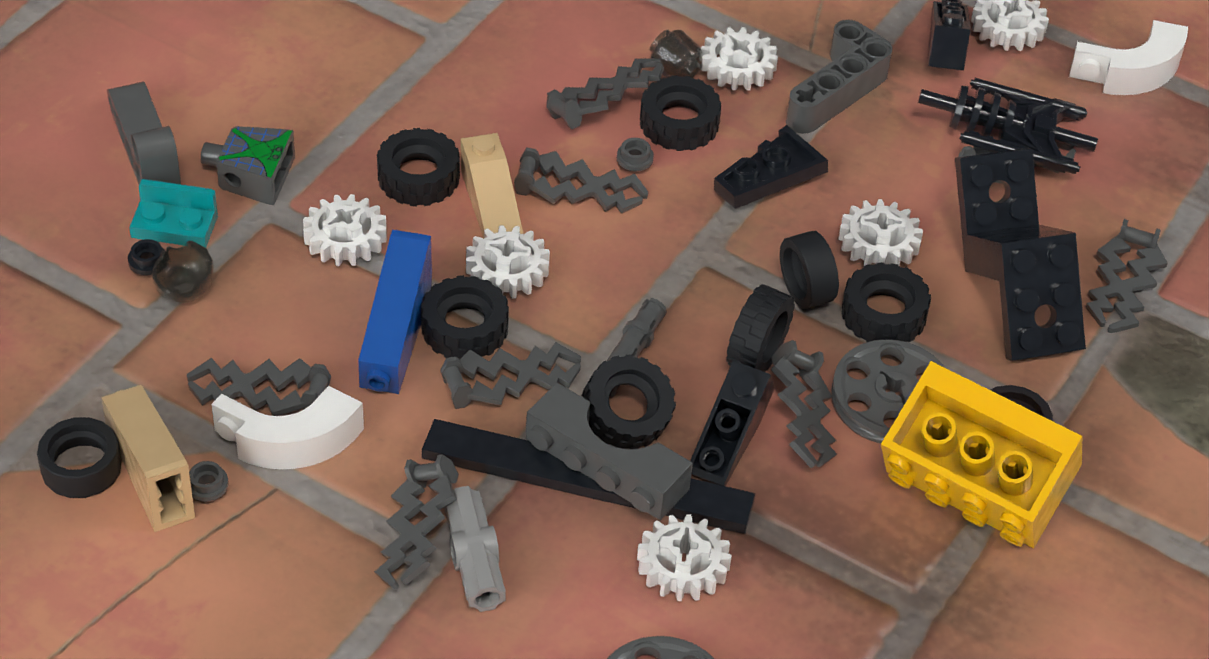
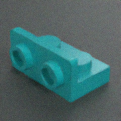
[129,179,218,249]

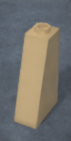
[101,385,195,532]

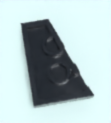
[714,125,828,209]

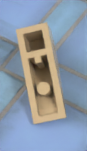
[461,133,524,238]

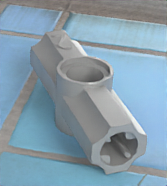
[444,486,506,612]

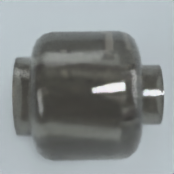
[649,30,702,78]

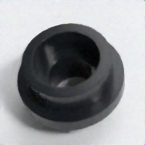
[128,239,168,275]

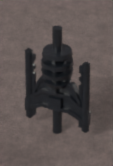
[918,78,1098,174]

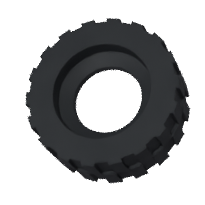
[640,75,721,151]
[377,128,460,207]
[841,262,931,342]
[421,275,509,359]
[726,284,795,372]
[581,355,676,449]

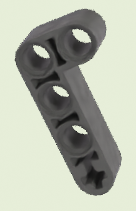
[786,19,893,134]
[107,81,181,185]

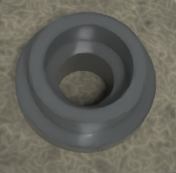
[617,138,654,171]
[189,461,229,502]

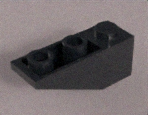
[928,0,971,71]
[690,361,775,486]

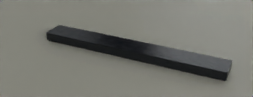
[422,419,755,534]

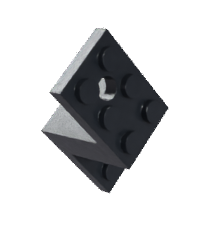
[955,148,1086,361]

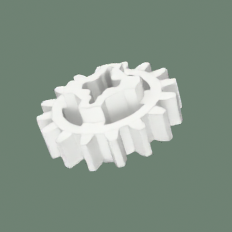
[971,0,1049,51]
[700,27,778,91]
[303,194,387,266]
[839,199,923,266]
[466,225,550,299]
[637,514,731,601]

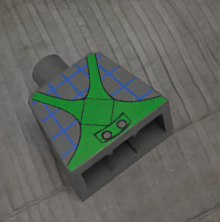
[201,126,295,206]

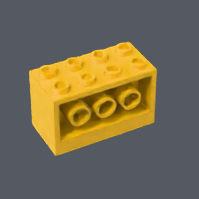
[881,361,1082,548]

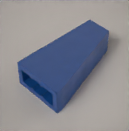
[358,229,432,394]

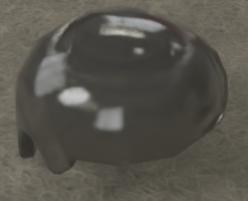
[152,241,214,303]

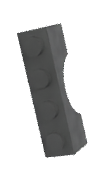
[526,383,693,520]

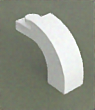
[1069,20,1188,95]
[212,386,364,469]

